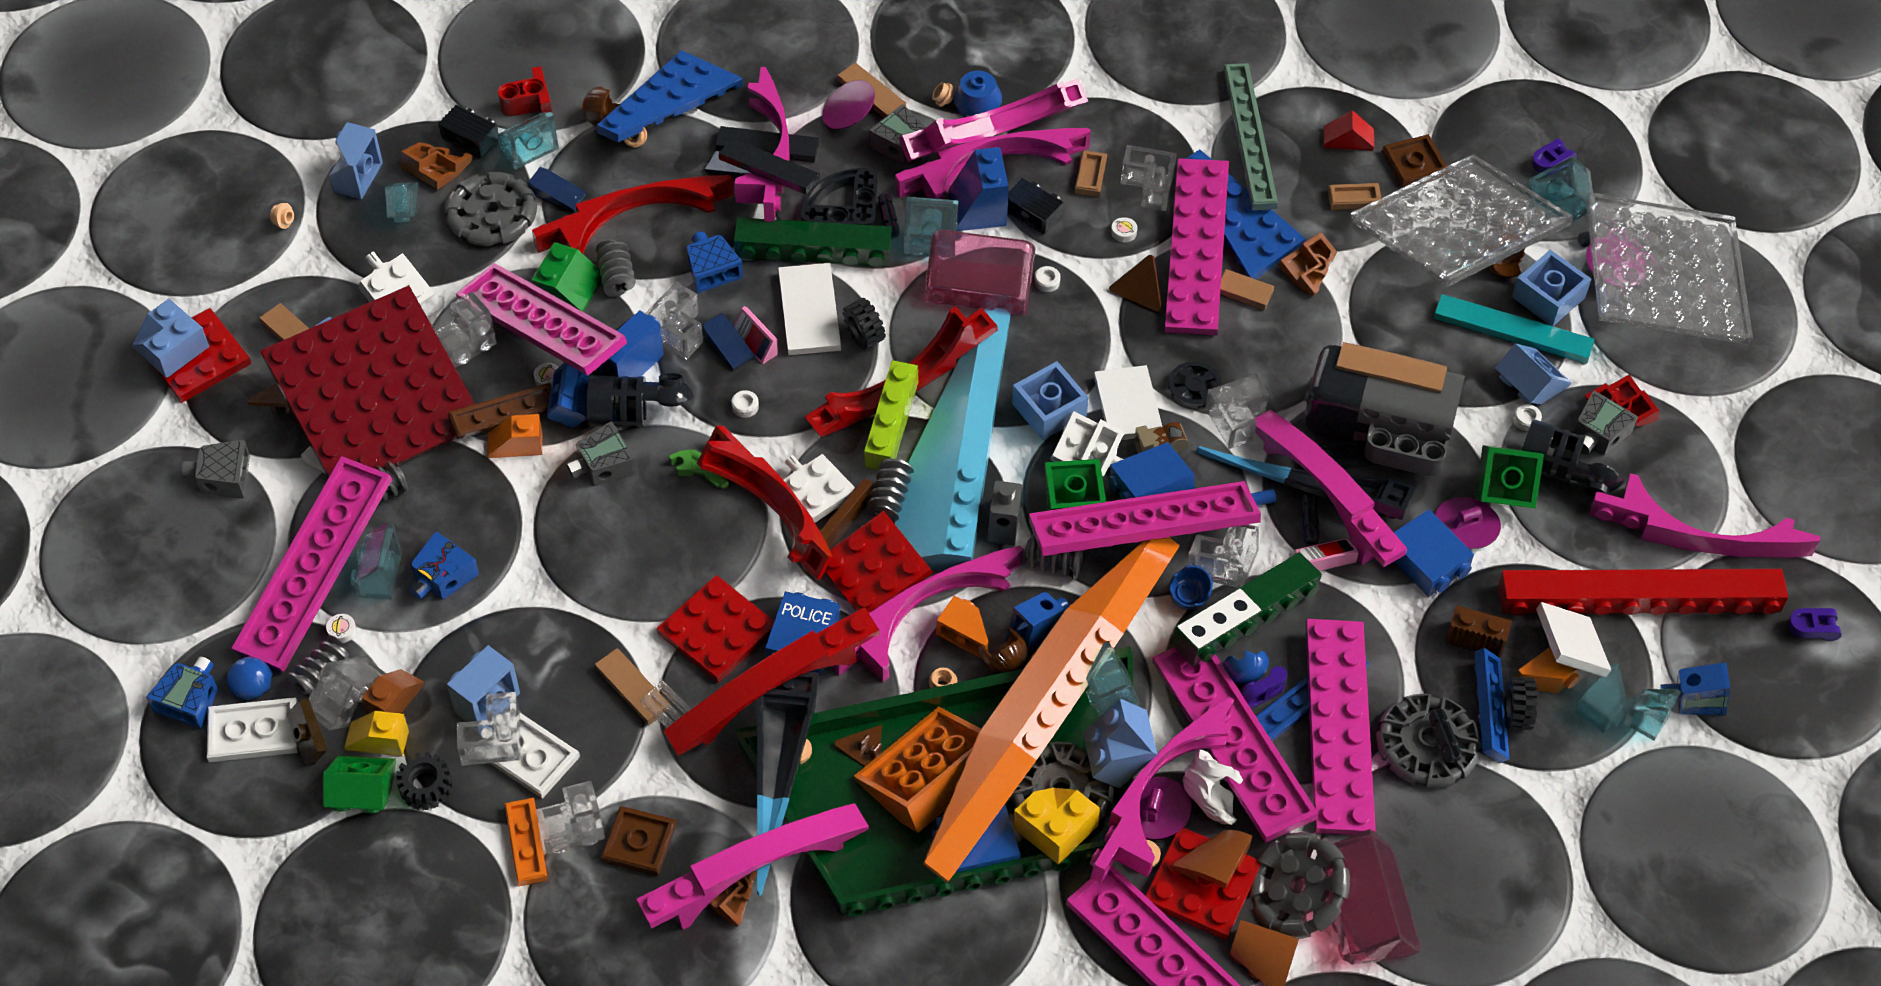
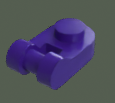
[1531,138,1577,174]
[1788,608,1842,641]
[1241,666,1287,709]

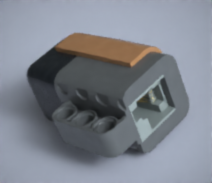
[1304,342,1465,476]

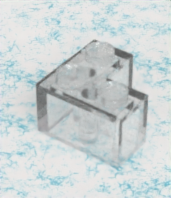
[1121,145,1177,211]
[645,282,703,360]
[435,292,497,368]
[1205,373,1269,449]
[1188,525,1259,588]
[309,656,386,731]
[457,692,521,766]
[536,781,605,854]

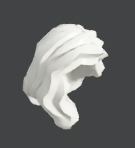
[1183,749,1243,825]

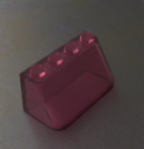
[924,230,1036,315]
[1316,829,1421,965]

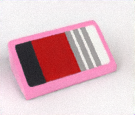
[733,306,778,364]
[1294,538,1358,571]

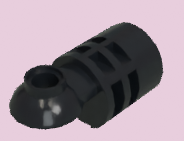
[587,373,694,428]
[1522,419,1624,497]

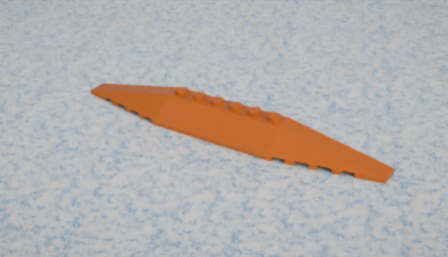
[923,537,1180,883]

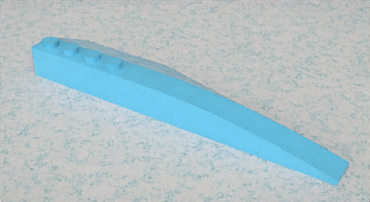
[895,307,1011,572]

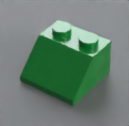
[531,242,602,312]
[1475,445,1544,509]
[1045,459,1106,511]
[323,756,396,813]

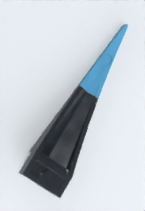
[1196,446,1416,520]
[757,672,819,897]

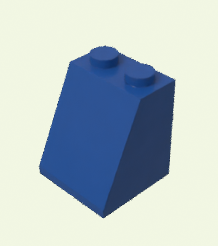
[948,147,1008,231]

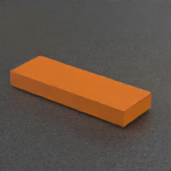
[504,797,548,887]

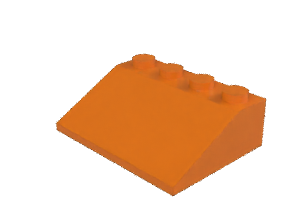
[853,707,981,833]

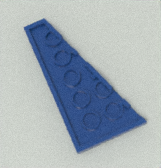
[597,50,743,142]
[1186,149,1306,279]

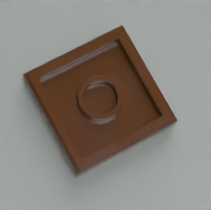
[1382,134,1449,188]
[601,806,677,876]

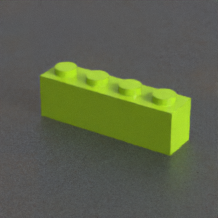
[864,360,918,470]

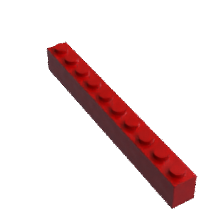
[1498,569,1789,616]

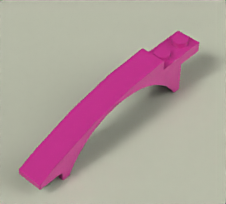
[735,67,790,222]
[899,79,1088,162]
[895,128,1091,211]
[1249,410,1407,567]
[1589,473,1821,558]
[831,546,1024,682]
[1090,697,1234,883]
[636,803,869,930]

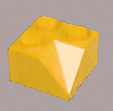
[1014,788,1100,864]

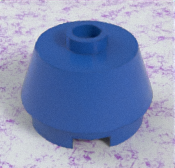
[953,71,1002,118]

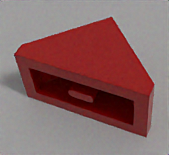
[1323,110,1374,151]

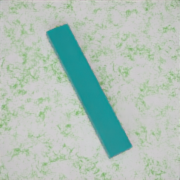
[1434,294,1595,364]

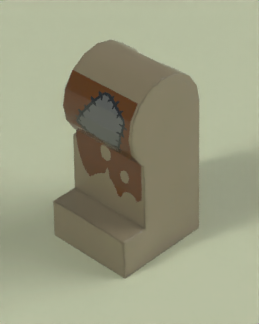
[1134,422,1189,453]

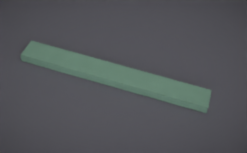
[1224,63,1278,210]

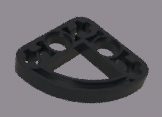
[801,168,878,226]

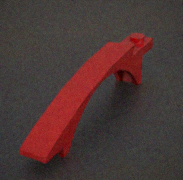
[532,175,734,255]
[805,306,998,437]
[696,426,832,579]
[664,607,880,756]

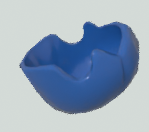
[1169,565,1213,610]
[1222,650,1269,685]
[227,657,273,701]

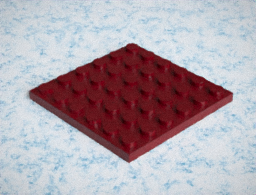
[261,285,475,478]

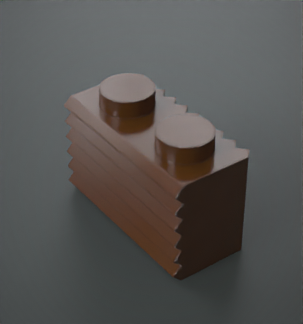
[1445,605,1512,658]

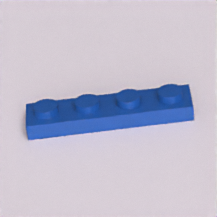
[1474,648,1510,763]

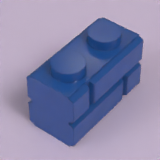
[547,362,592,428]

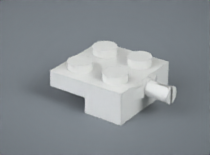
[359,252,435,305]
[1050,412,1125,478]
[783,454,855,523]

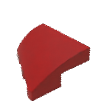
[1585,375,1659,426]

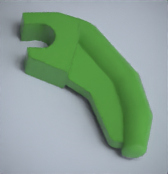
[669,450,729,489]

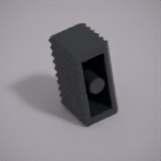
[438,105,499,158]
[1007,178,1064,234]

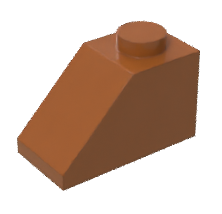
[361,669,425,714]

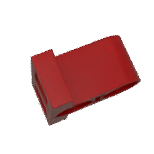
[498,66,553,121]

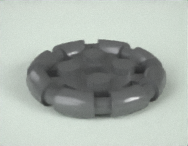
[444,172,537,247]
[1376,693,1481,788]
[1009,742,1114,825]
[1248,832,1350,939]

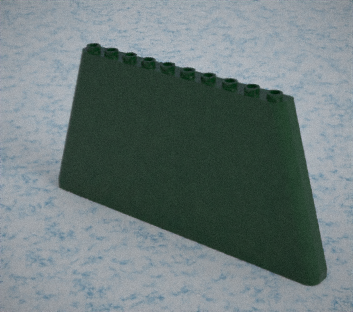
[736,646,1133,917]

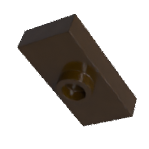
[287,699,328,765]

